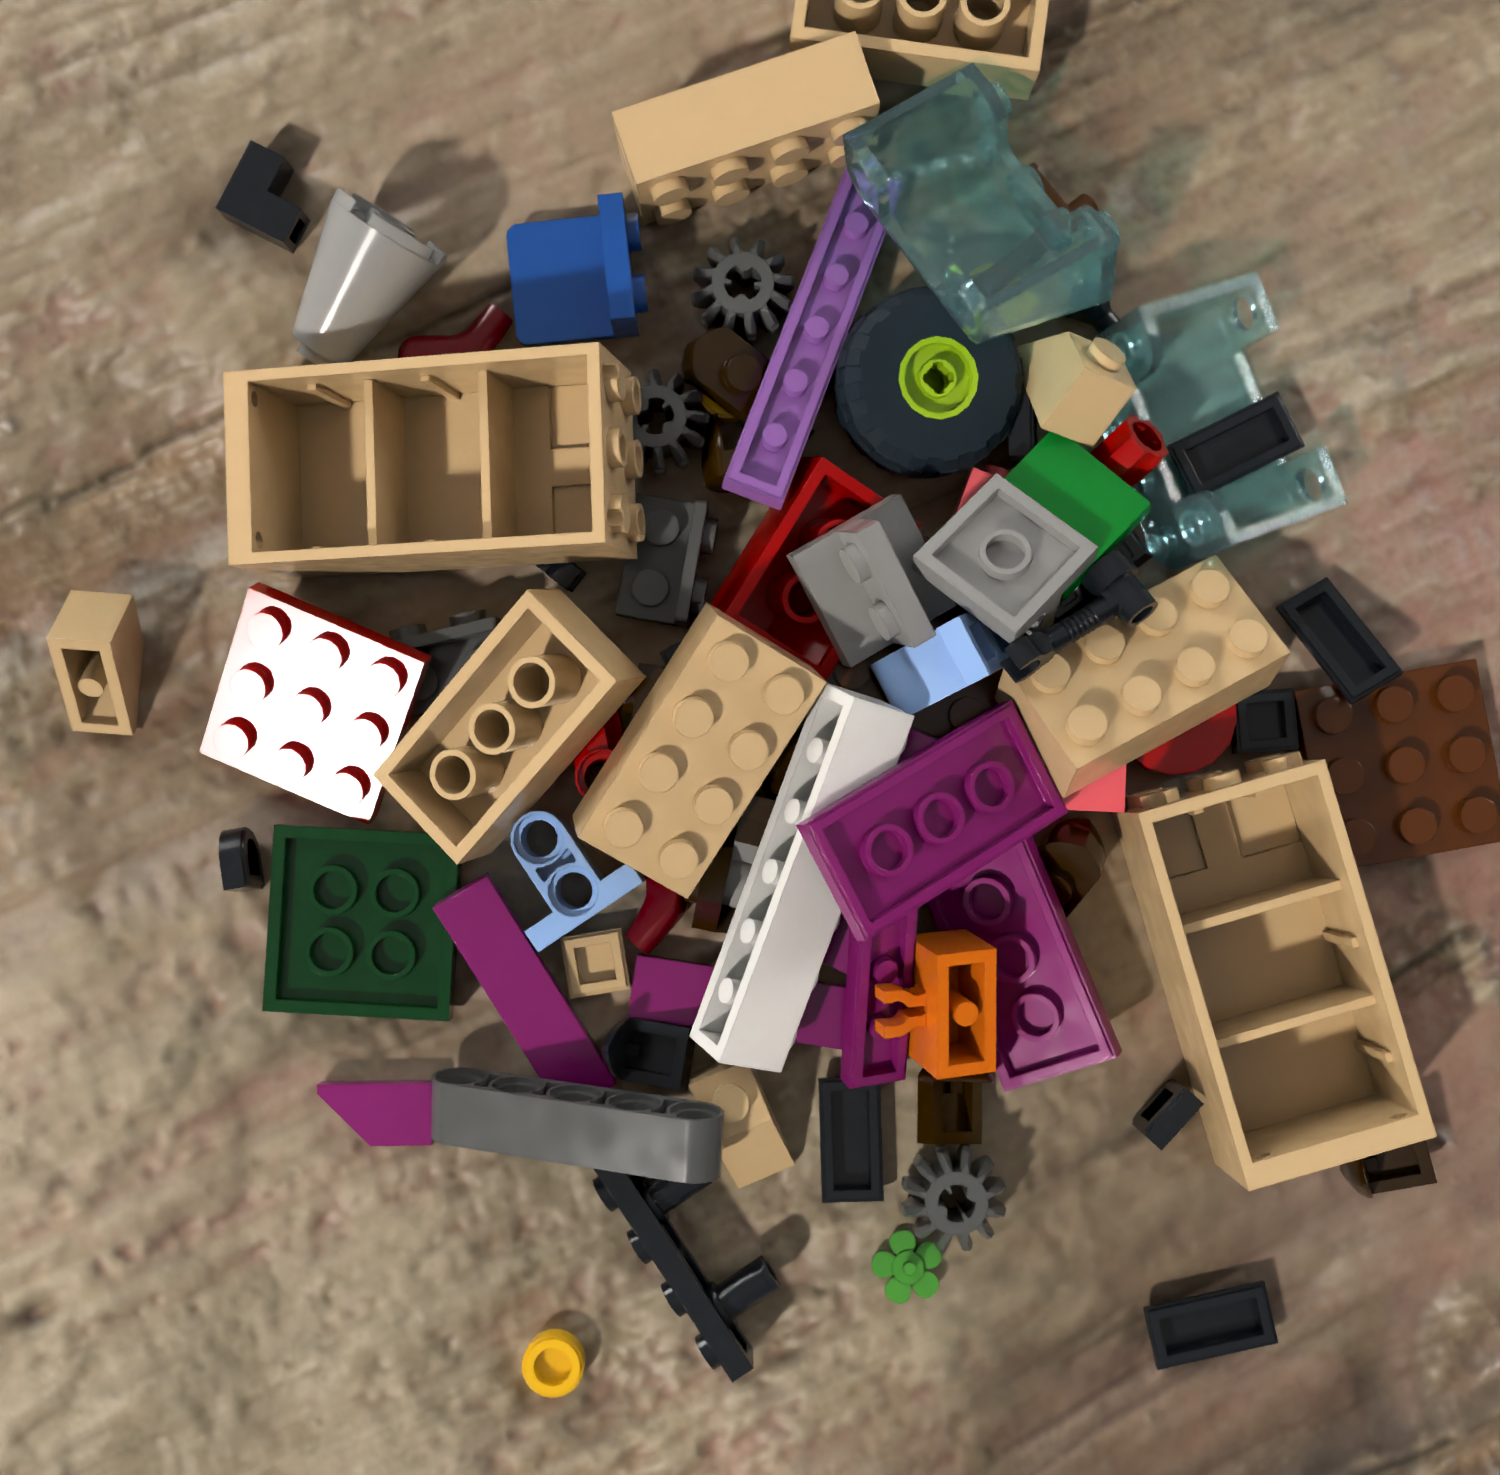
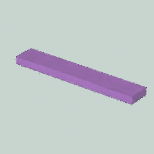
[721,163,904,511]

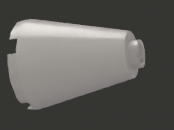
[292,186,448,365]

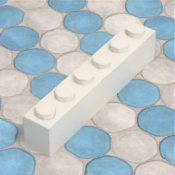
[689,683,915,1073]

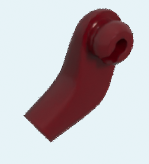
[398,304,513,358]
[625,876,688,954]

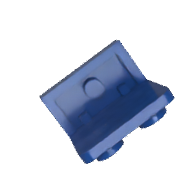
[506,192,648,347]

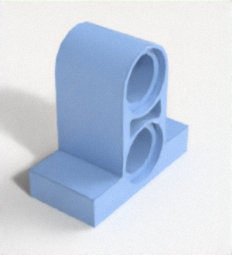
[870,612,1010,714]
[511,810,645,952]

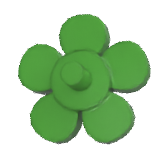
[871,1230,942,1304]

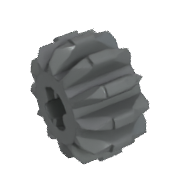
[691,236,795,345]
[633,368,710,476]
[901,1144,1006,1251]

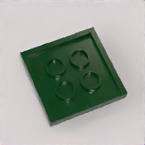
[262,824,462,1022]

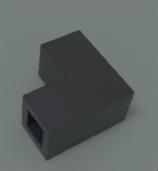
[215,140,311,253]

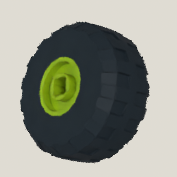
[832,286,1024,478]

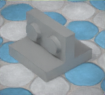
[912,473,1098,644]
[786,494,956,668]

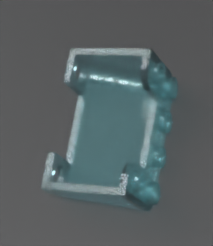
[843,63,1120,344]
[1091,271,1348,570]

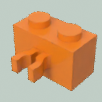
[875,929,997,1080]

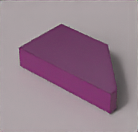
[317,1080,435,1146]

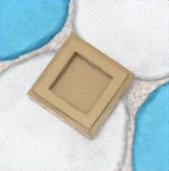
[560,926,632,999]

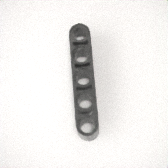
[431,1067,724,1184]

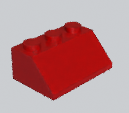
[710,456,922,681]

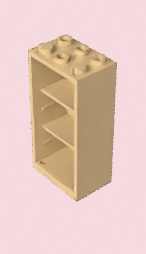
[223,342,646,579]
[1112,751,1437,1191]

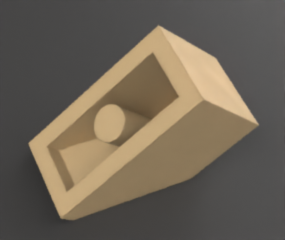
[1017,331,1137,448]
[46,590,144,736]
[689,1062,795,1189]

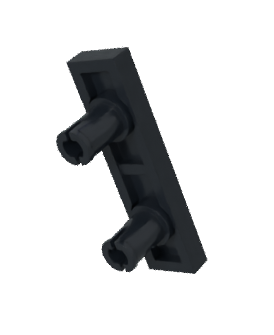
[593,1169,781,1383]

